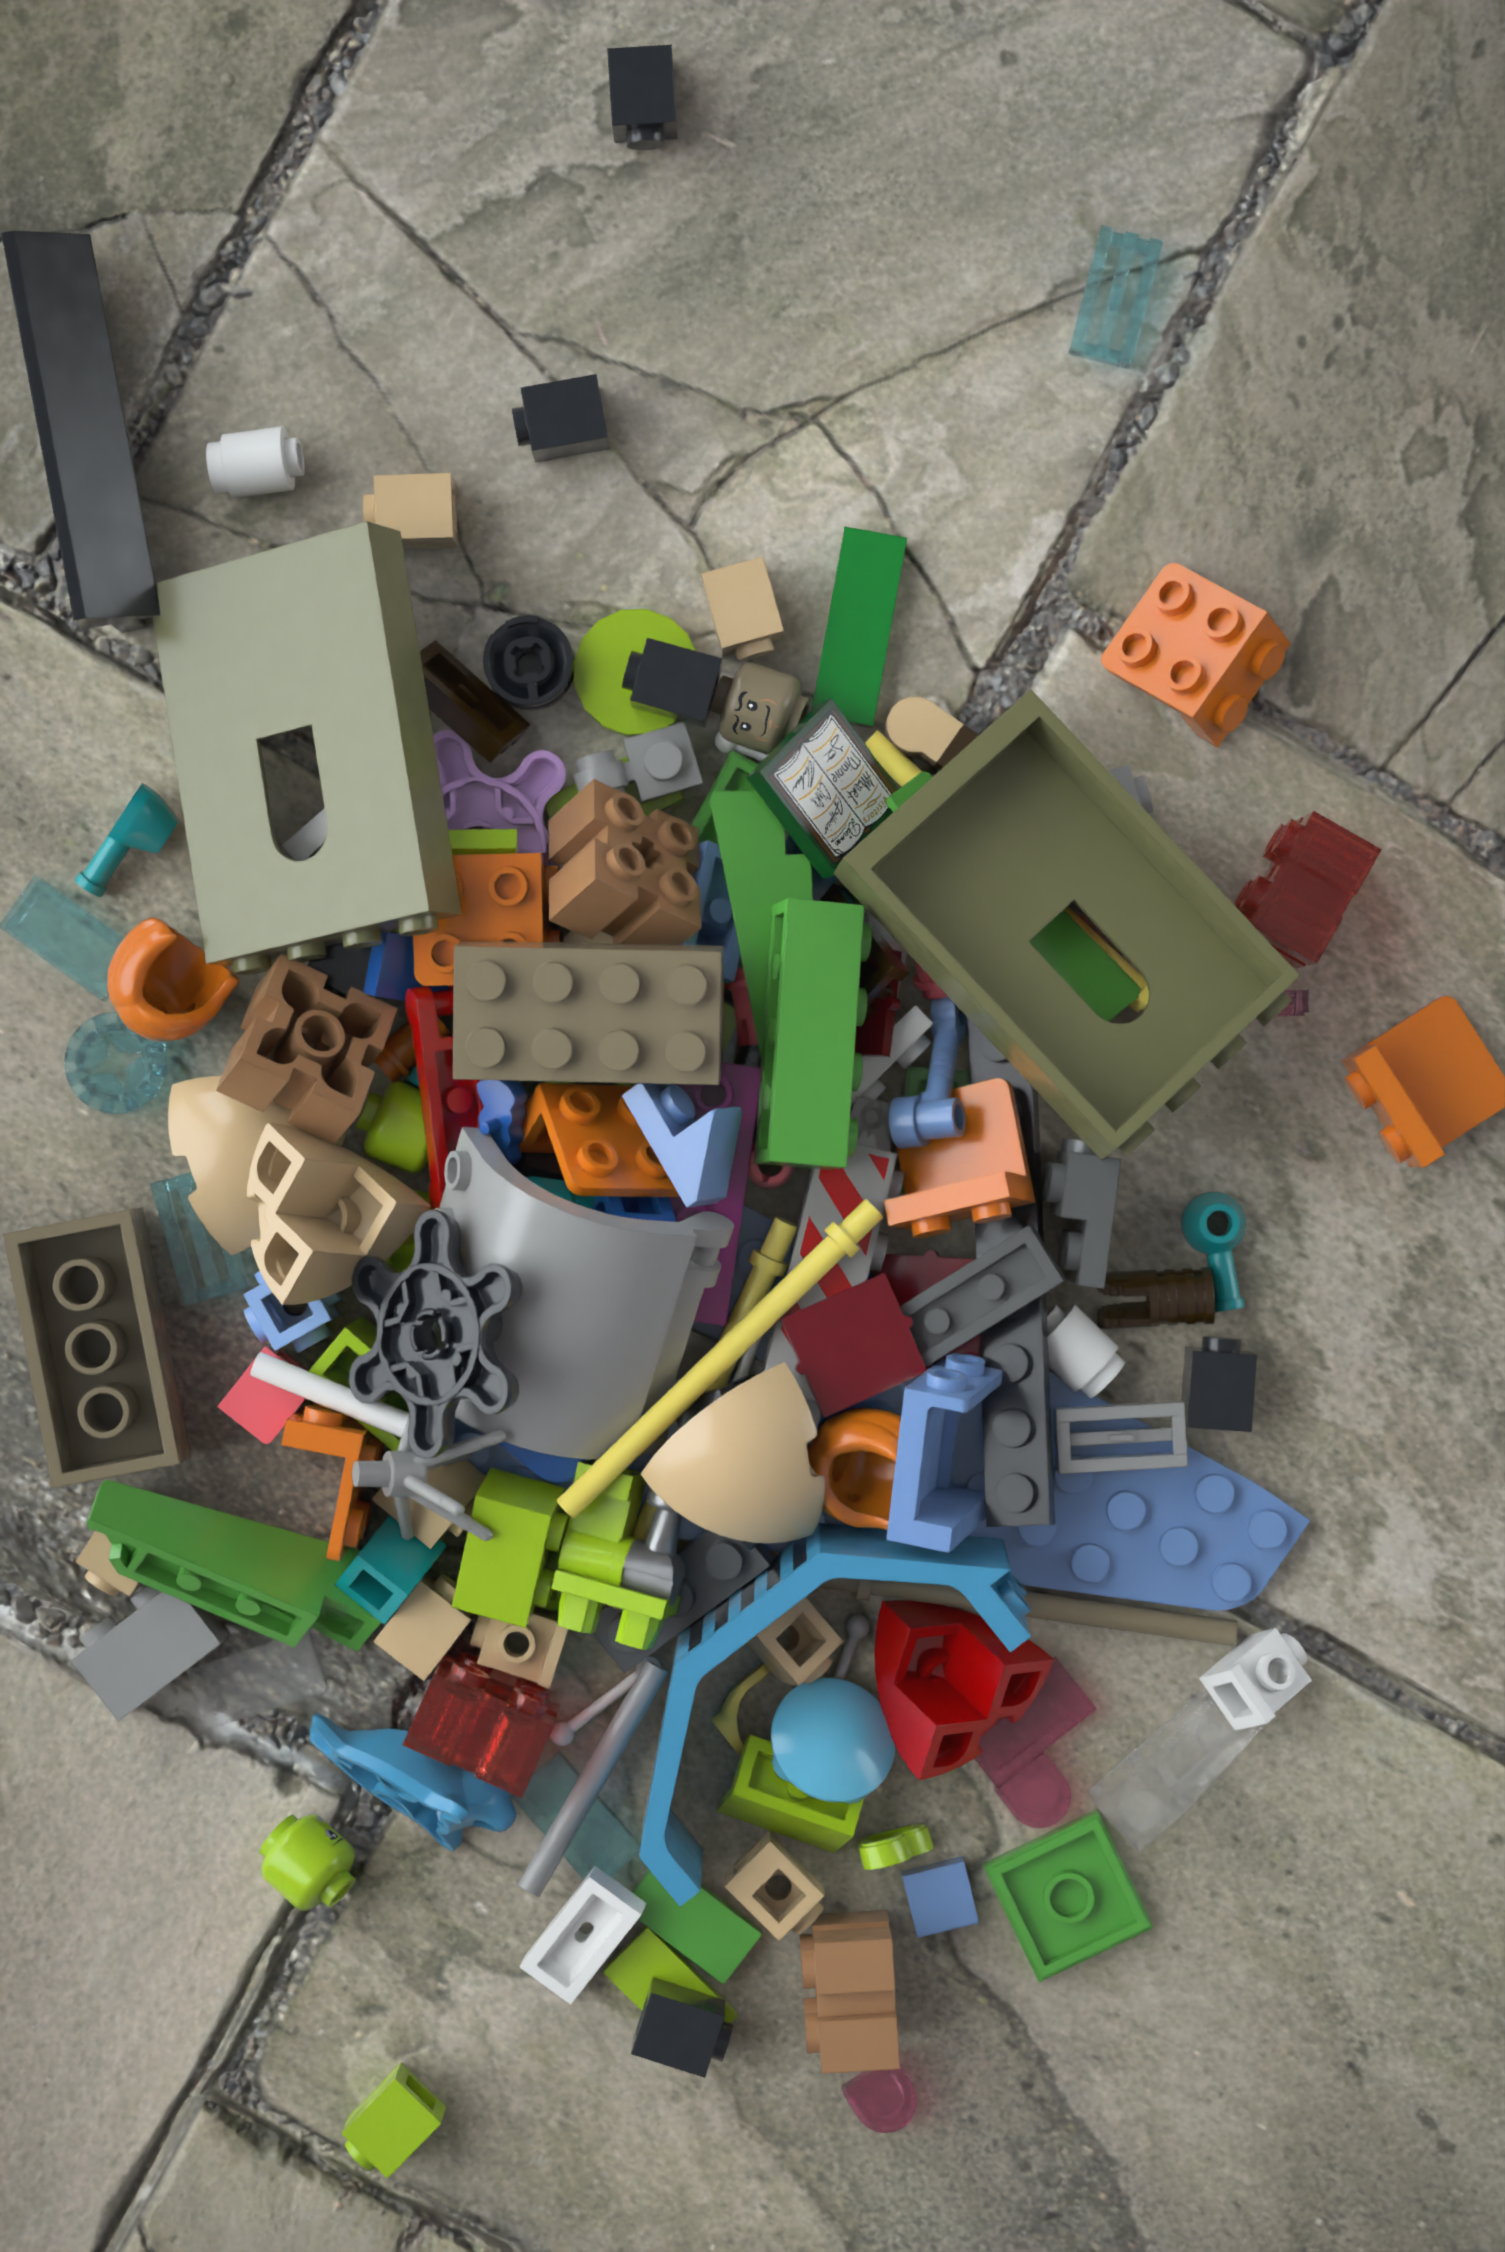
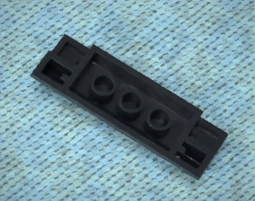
[1,230,161,633]

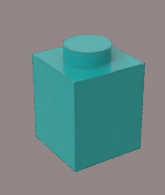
[334,1515,447,1625]

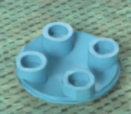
[771,1678,895,1804]

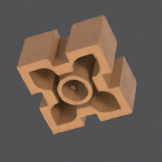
[548,779,702,945]
[216,953,398,1145]
[800,1910,900,2074]

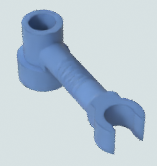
[889,996,968,1149]

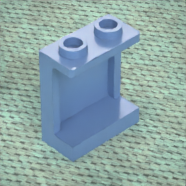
[886,1353,1003,1553]

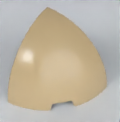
[168,1076,348,1256]
[247,1122,431,1305]
[641,1362,825,1543]

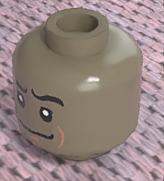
[711,662,810,755]

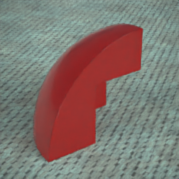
[874,1600,1054,1780]

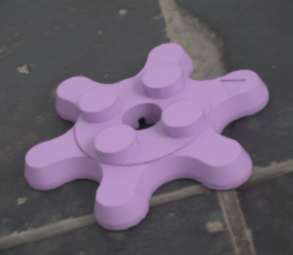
[396,730,566,934]

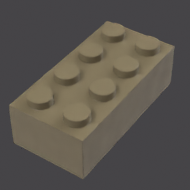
[453,940,724,1085]
[3,1207,191,1489]

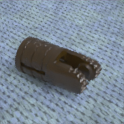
[1097,1267,1215,1329]

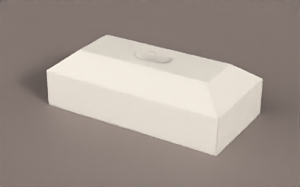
[520,1866,647,2005]

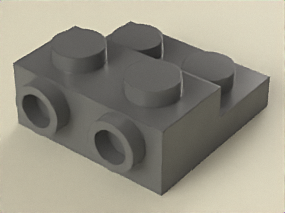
[1042,1138,1121,1289]

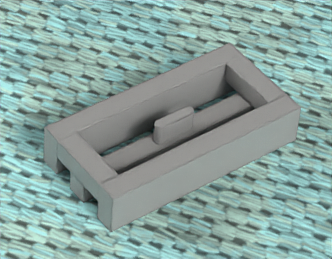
[1054,1401,1188,1474]

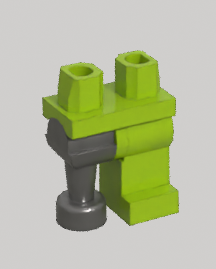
[551,1459,685,1650]

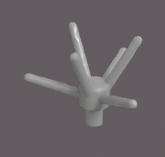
[352,1416,506,1541]

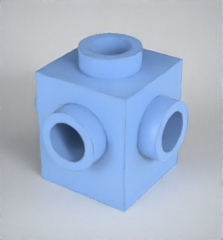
[243,1271,341,1353]

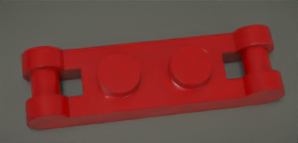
[405,985,484,1210]

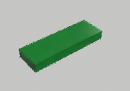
[811,526,907,728]

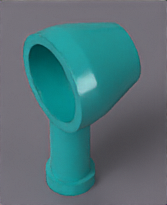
[75,782,179,897]
[1181,1192,1246,1312]

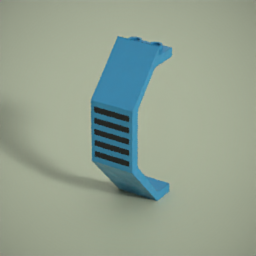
[639,1523,1031,1907]

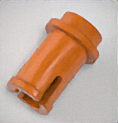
[374,1017,452,1082]

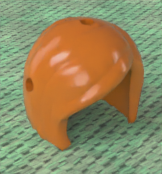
[107,917,239,1042]
[807,1407,901,1530]

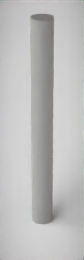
[518,1660,668,1897]

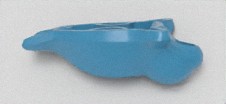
[310,1713,517,1851]

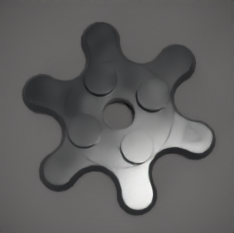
[349,1210,523,1459]

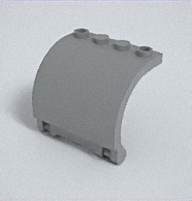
[432,1127,734,1460]

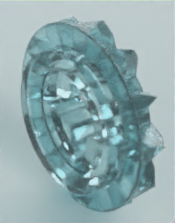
[64,1012,168,1114]

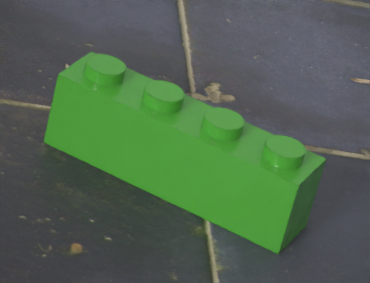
[754,898,872,1170]

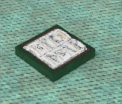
[746,698,899,879]

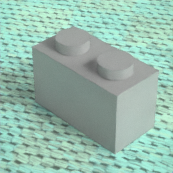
[71,1586,229,1722]

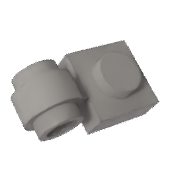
[573,722,703,804]

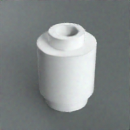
[206,426,305,498]
[1047,1304,1126,1399]

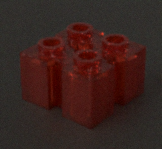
[1234,811,1382,969]
[402,1652,560,1798]

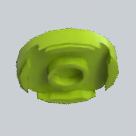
[573,609,695,737]

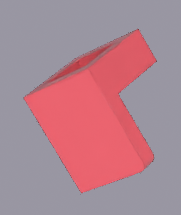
[217,1344,309,1444]

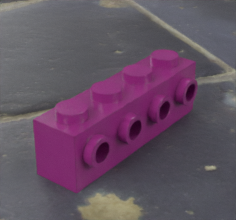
[669,1062,761,1326]

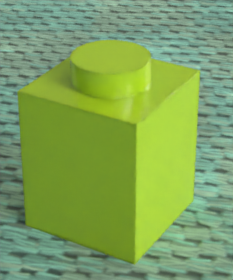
[341,2062,446,2179]

